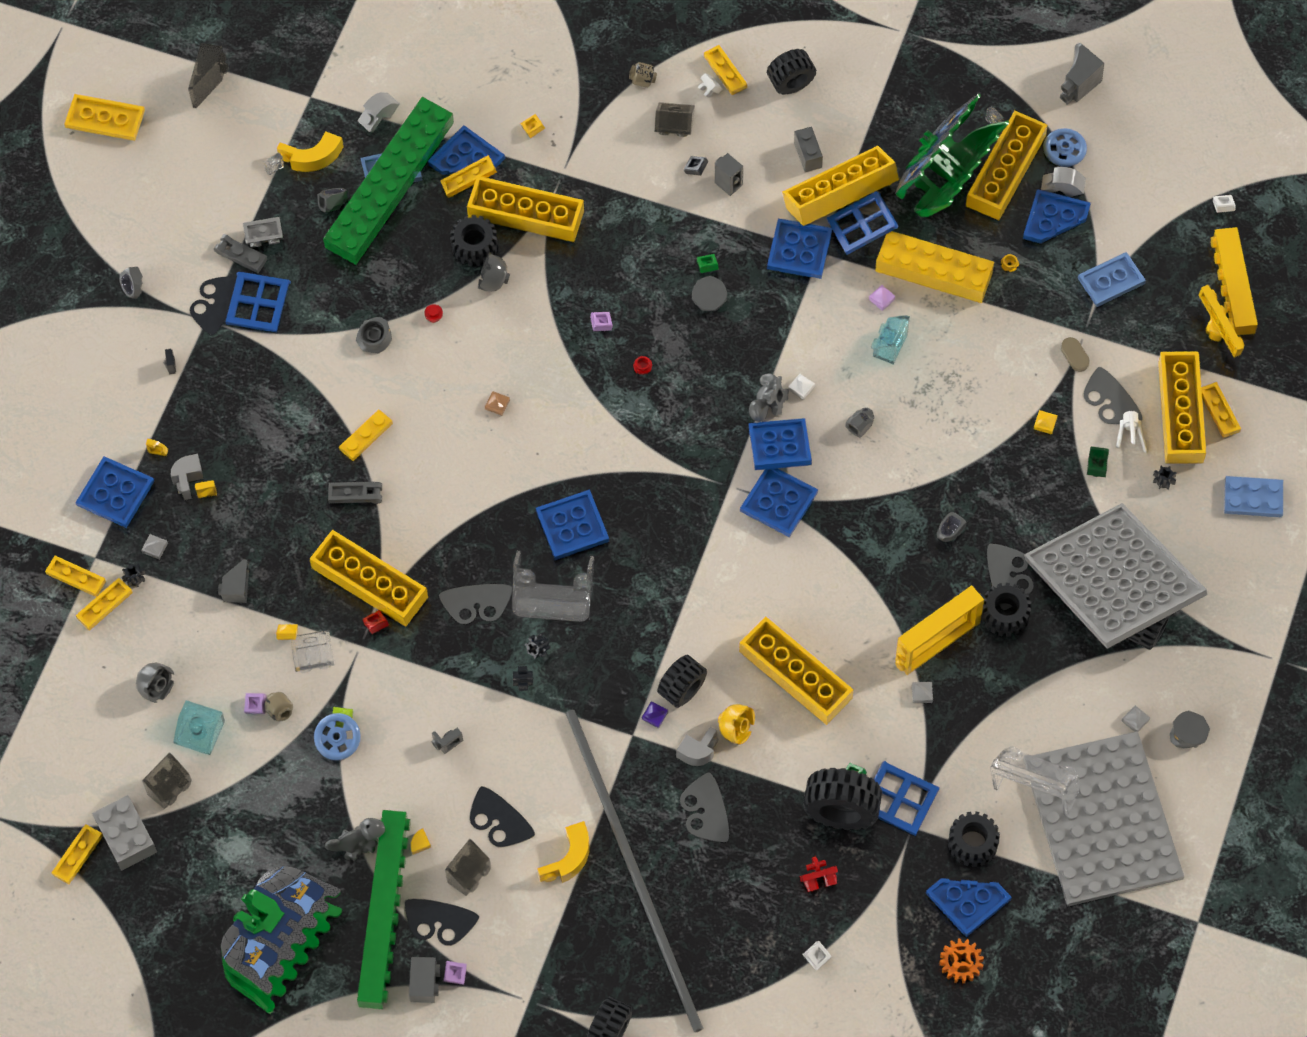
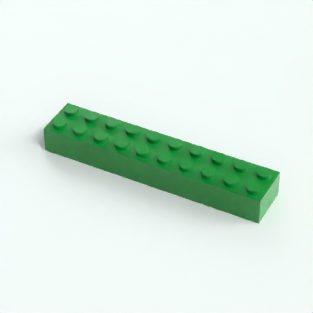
[323,97,454,265]

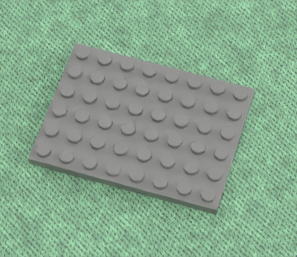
[1024,503,1208,649]
[1023,731,1184,906]

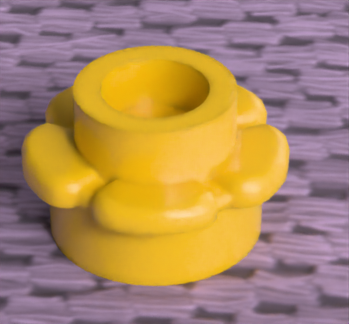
[1001,254,1019,272]

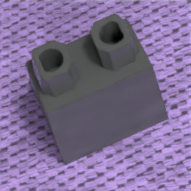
[1060,43,1104,104]

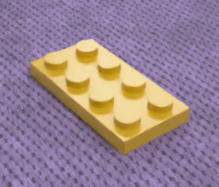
[64,94,145,141]

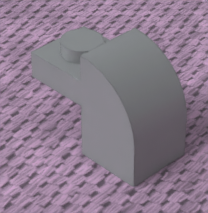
[358,92,400,132]
[1041,167,1086,197]
[171,454,203,500]
[676,727,718,766]

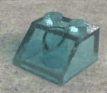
[871,315,910,365]
[173,700,225,755]

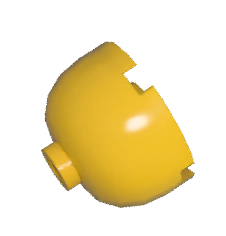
[718,704,755,744]

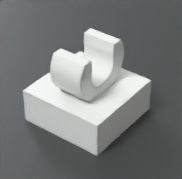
[698,73,723,97]

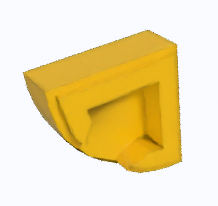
[146,438,168,456]
[411,828,431,855]

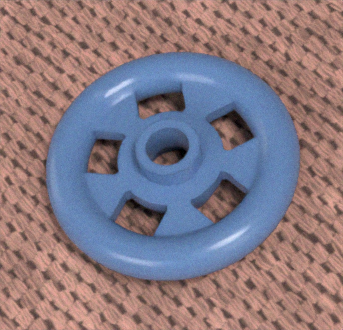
[1043,128,1087,167]
[314,713,361,760]

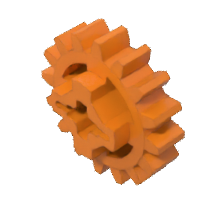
[939,938,984,984]

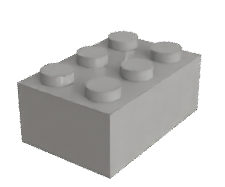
[92,795,157,871]

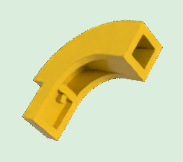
[277,131,343,172]
[537,821,589,883]

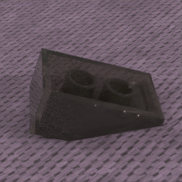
[188,43,228,108]

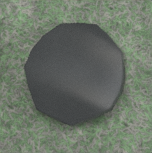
[692,276,727,311]
[356,317,392,354]
[1170,711,1210,748]

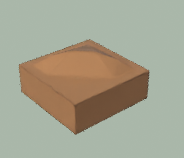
[485,391,510,416]

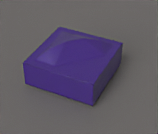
[642,701,668,728]

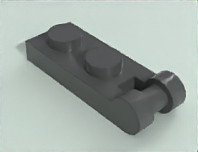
[214,234,268,273]
[328,482,382,504]

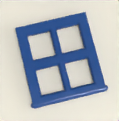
[826,191,898,255]
[226,272,291,332]
[874,761,940,836]

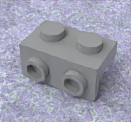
[243,217,283,248]

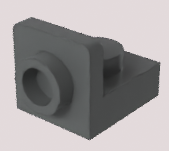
[431,727,464,754]

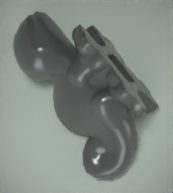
[749,373,789,422]
[325,818,385,861]

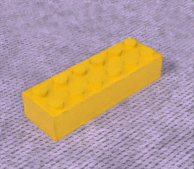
[966,110,1048,220]
[782,146,899,226]
[467,176,584,242]
[875,231,994,303]
[1158,352,1206,464]
[310,530,428,627]
[739,616,854,725]

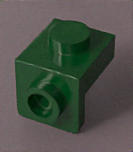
[1087,446,1109,478]

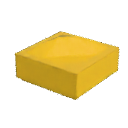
[520,114,545,138]
[1034,410,1058,434]
[195,480,217,498]
[276,624,298,640]

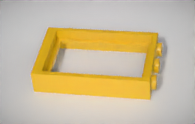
[895,585,984,675]

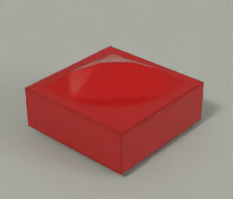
[362,610,389,634]

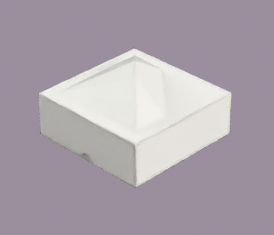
[1213,195,1235,212]
[788,374,815,400]
[803,941,832,970]

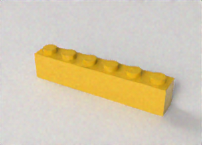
[1211,227,1258,335]

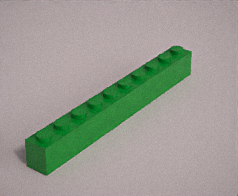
[357,810,411,1009]

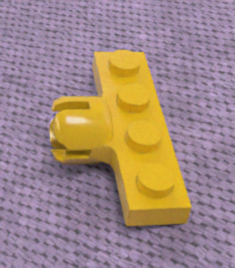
[1199,285,1244,358]

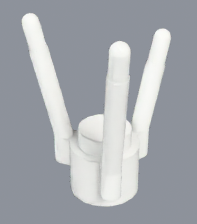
[1116,411,1147,453]

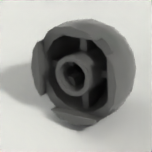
[478,254,510,292]
[136,662,174,703]

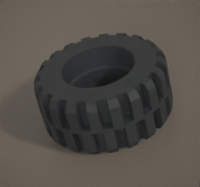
[803,768,882,830]

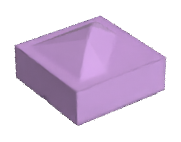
[869,285,895,311]
[590,312,612,331]
[244,693,267,714]
[443,961,467,985]

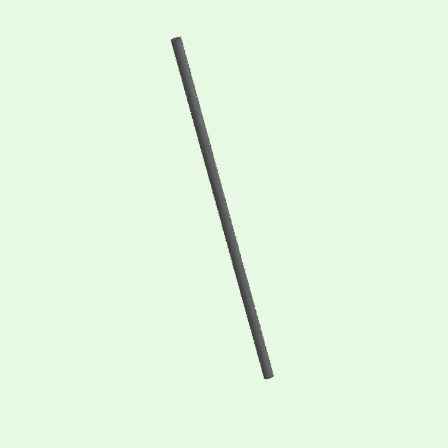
[566,710,703,1033]

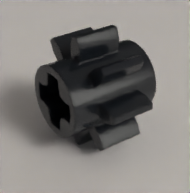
[1153,465,1176,490]
[122,563,146,587]
[525,633,551,659]
[513,666,533,691]

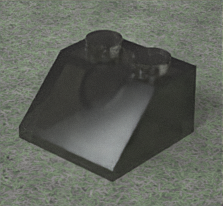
[654,102,695,137]
[142,752,192,809]
[445,839,491,896]

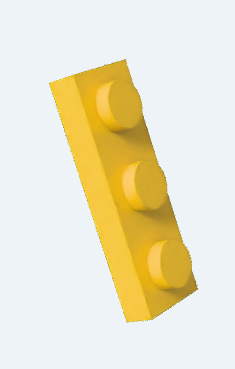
[704,45,747,95]
[440,155,497,198]
[1201,382,1241,438]
[339,409,393,461]
[45,556,106,597]
[76,578,133,631]
[51,824,103,884]

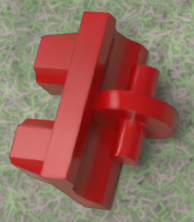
[799,856,838,892]

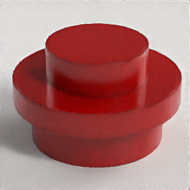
[424,304,443,323]
[633,356,652,375]

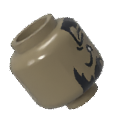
[629,62,657,88]
[264,692,293,721]

